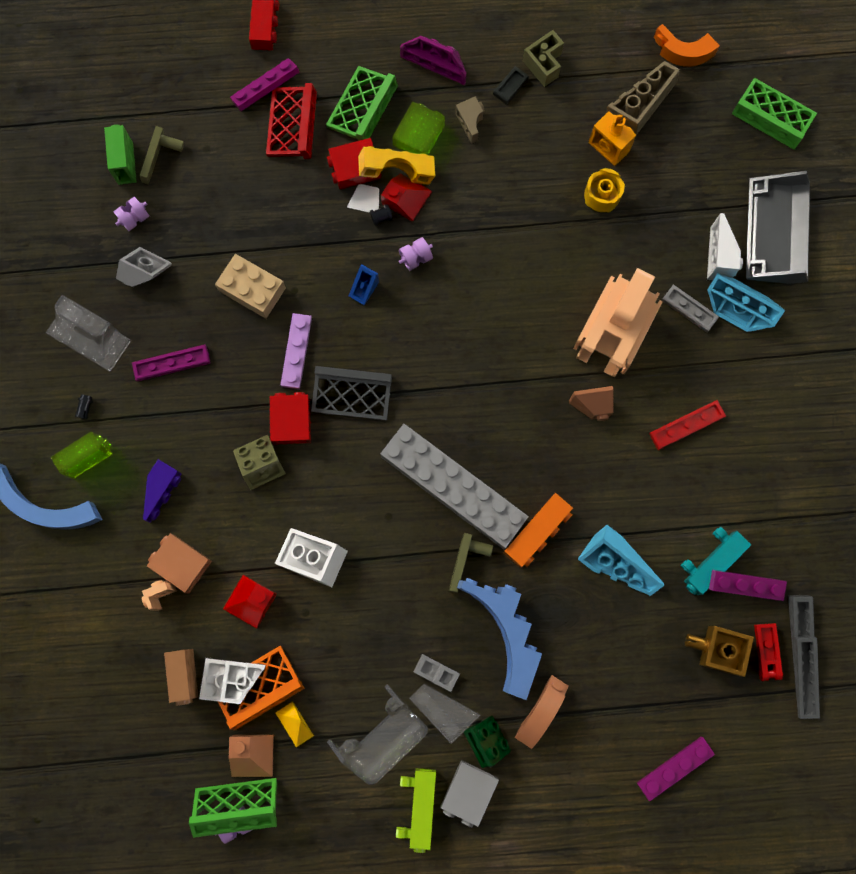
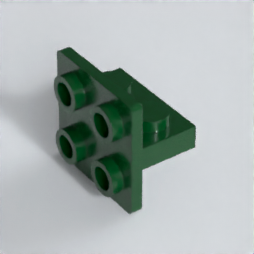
[463,715,511,768]

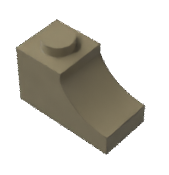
[455,96,485,144]

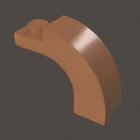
[515,675,569,749]

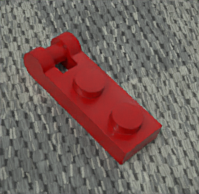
[754,623,783,681]

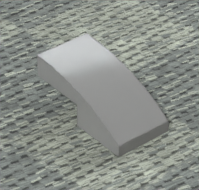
[413,654,460,692]

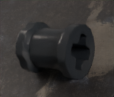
[370,204,393,226]

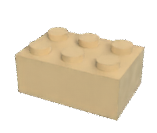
[215,254,286,318]

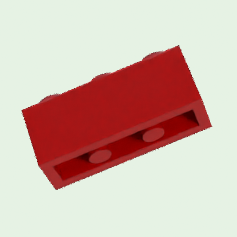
[249,0,279,50]

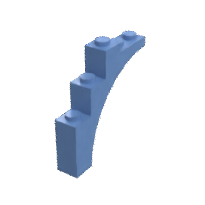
[457,578,542,700]

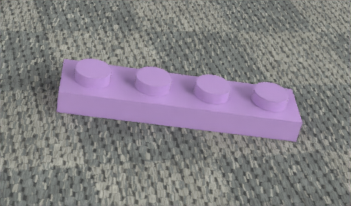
[281,313,312,390]

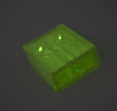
[392,101,445,155]
[51,431,112,479]

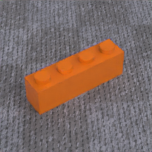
[503,493,573,568]

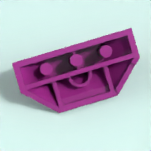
[400,36,466,85]

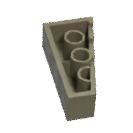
[607,61,680,135]

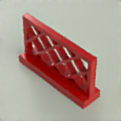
[266,83,317,159]

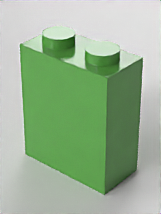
[104,125,136,185]

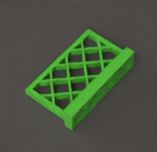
[326,66,398,141]
[732,78,817,150]
[189,778,277,838]

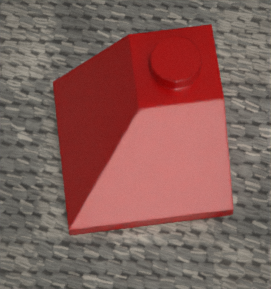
[381,173,432,221]
[223,575,277,628]

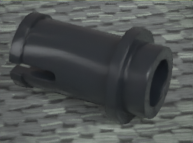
[75,394,93,419]

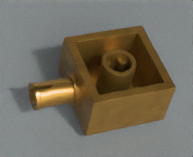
[685,626,754,677]

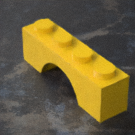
[358,146,435,185]

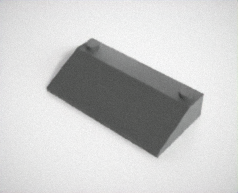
[746,171,810,284]

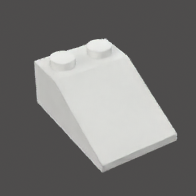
[707,213,743,280]
[275,528,348,587]

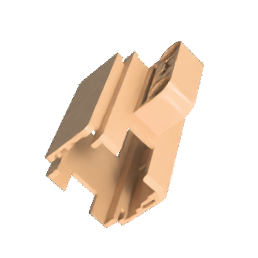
[573,268,663,377]

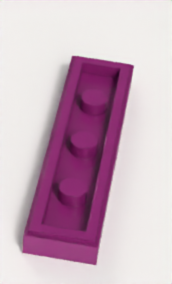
[132,344,211,382]

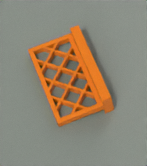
[218,646,305,730]

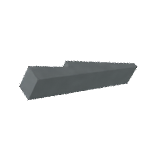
[788,595,820,719]

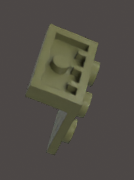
[233,435,286,490]

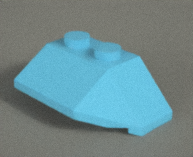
[707,273,785,332]

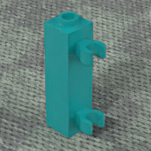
[680,527,751,595]

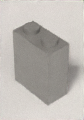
[441,760,499,827]

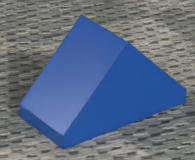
[349,265,379,305]

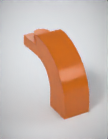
[654,24,720,67]

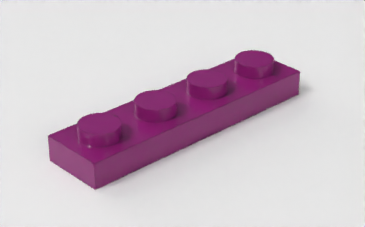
[230,58,299,111]
[709,570,787,601]
[637,737,715,801]

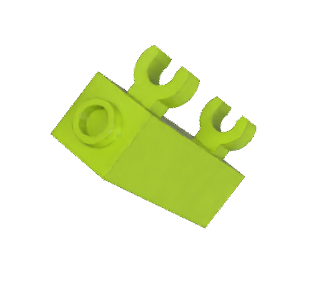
[396,768,436,853]

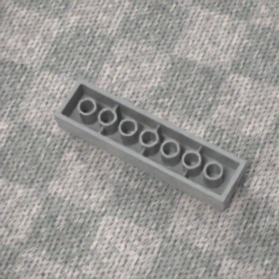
[380,424,529,550]

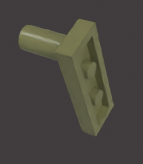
[140,126,184,185]
[448,533,493,593]

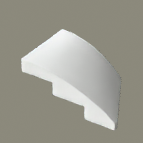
[199,658,265,704]

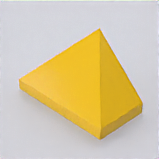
[276,701,314,747]

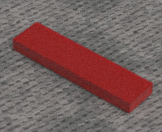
[649,400,726,450]

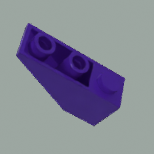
[143,459,182,523]

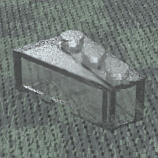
[409,683,480,744]

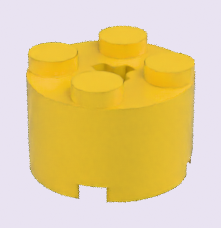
[584,168,625,212]

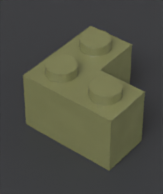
[523,30,564,87]

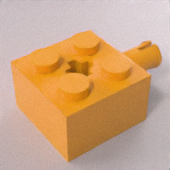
[588,111,636,166]

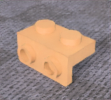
[142,580,177,611]

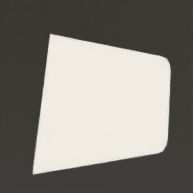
[347,184,379,212]

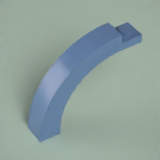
[0,464,102,529]

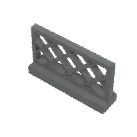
[311,366,392,420]

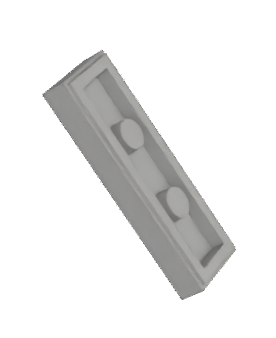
[661,284,719,332]

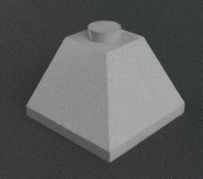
[116,247,172,287]

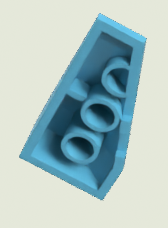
[578,525,664,596]

